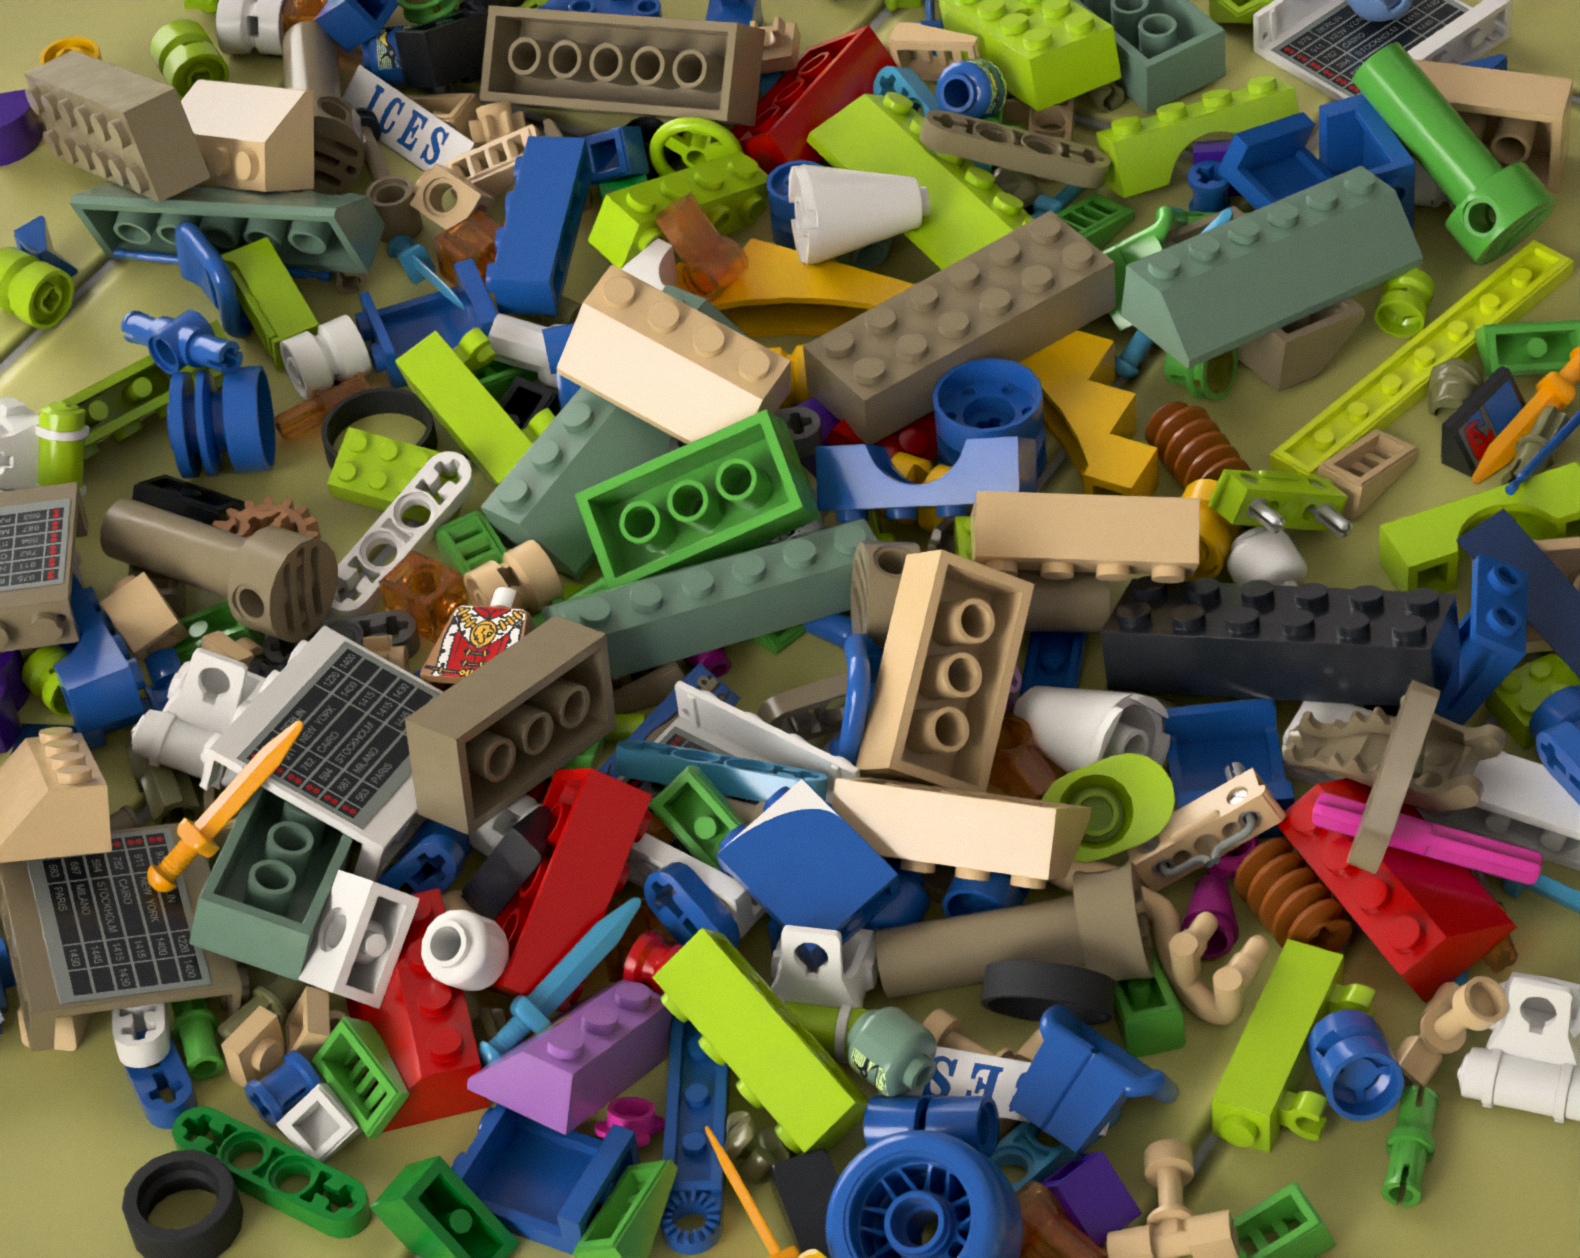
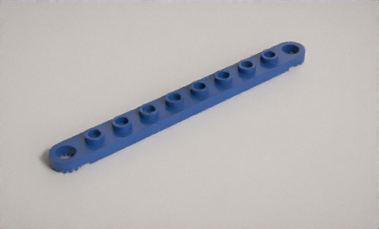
[660,942,731,1255]

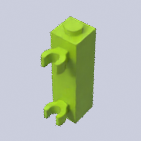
[395,327,555,489]
[1212,939,1376,1153]

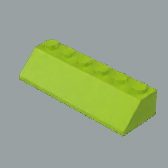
[806,92,1034,270]

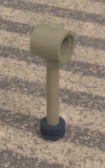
[355,108,423,243]

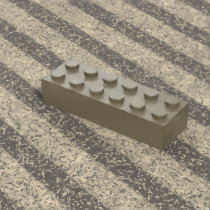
[479,5,765,127]
[24,50,211,203]
[803,211,1116,445]

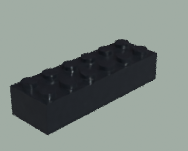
[1101,575,1461,709]

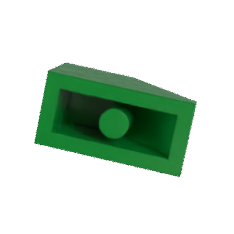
[369,1156,520,1258]

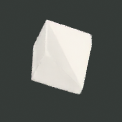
[276,1083,363,1163]

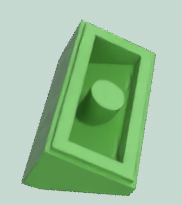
[1475,320,1580,377]

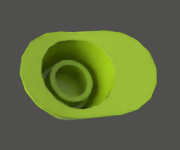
[1042,753,1175,862]

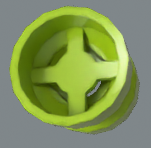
[1374,268,1435,338]
[21,645,71,718]

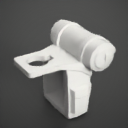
[131,648,266,790]
[1457,972,1580,1124]

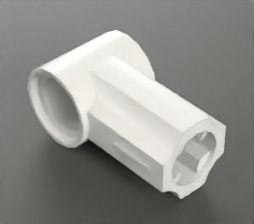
[488,313,566,388]

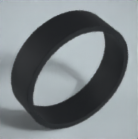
[321,387,438,470]
[981,960,1116,1025]

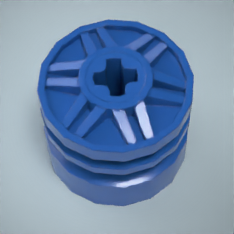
[932,358,1047,479]
[167,365,276,479]

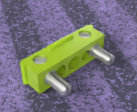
[1208,469,1353,539]

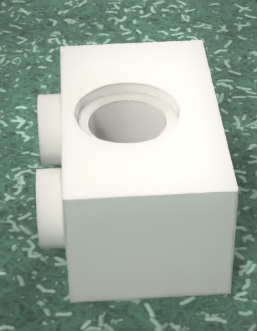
[298,870,420,1009]

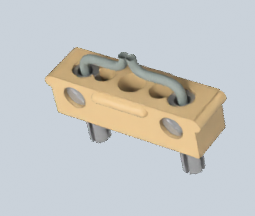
[1126,762,1286,892]

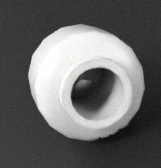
[1227,527,1308,586]
[421,910,509,991]

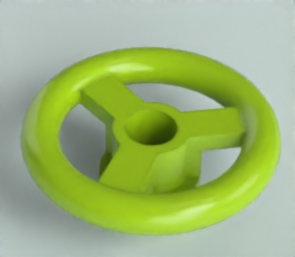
[649,117,744,177]

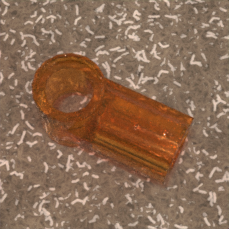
[655,193,749,301]
[989,715,1058,800]
[1016,1180,1108,1258]

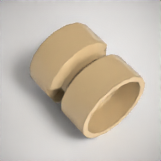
[464,540,564,614]

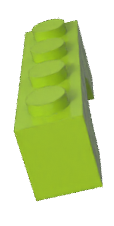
[1096,75,1299,198]
[1379,462,1580,593]

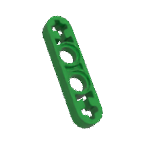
[172,1106,372,1238]

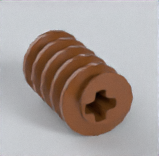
[1145,401,1251,491]
[1234,837,1353,953]

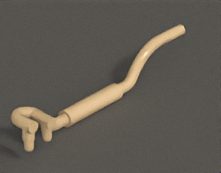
[1046,859,1270,1025]

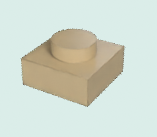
[221,1006,286,1087]

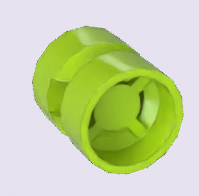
[150,19,229,100]
[0,247,74,330]

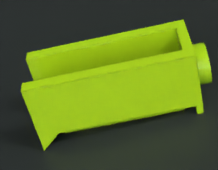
[221,237,319,371]

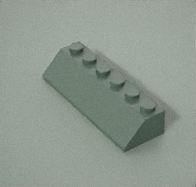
[1121,166,1423,369]
[70,183,385,273]
[481,284,749,580]
[542,518,878,679]

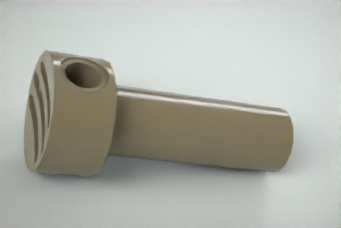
[282,20,365,195]
[100,498,338,643]
[850,541,1111,649]
[875,862,1154,999]

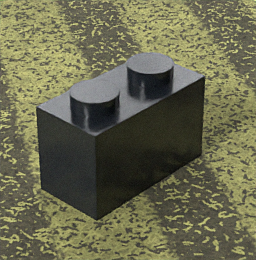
[394,10,488,95]

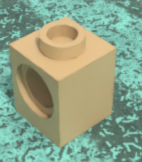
[409,163,496,241]
[99,572,190,664]

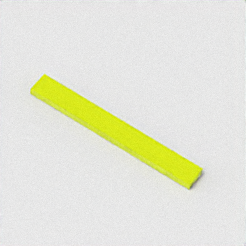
[1270,240,1574,476]

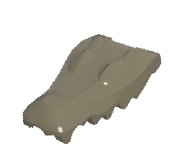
[1282,707,1506,810]

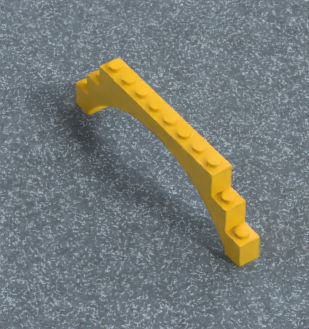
[675,238,1159,497]

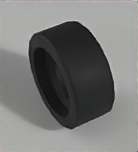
[122,1150,243,1258]

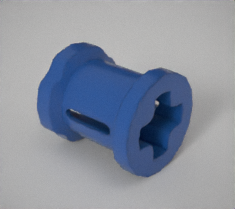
[1188,160,1232,212]
[244,1050,322,1128]

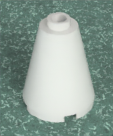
[788,164,930,265]
[1013,686,1170,773]

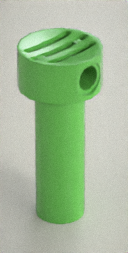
[1352,42,1557,266]

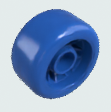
[825,1130,1024,1258]

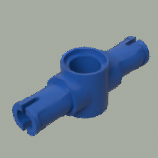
[121,310,243,374]

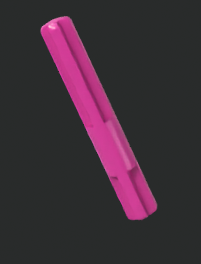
[1312,792,1542,885]

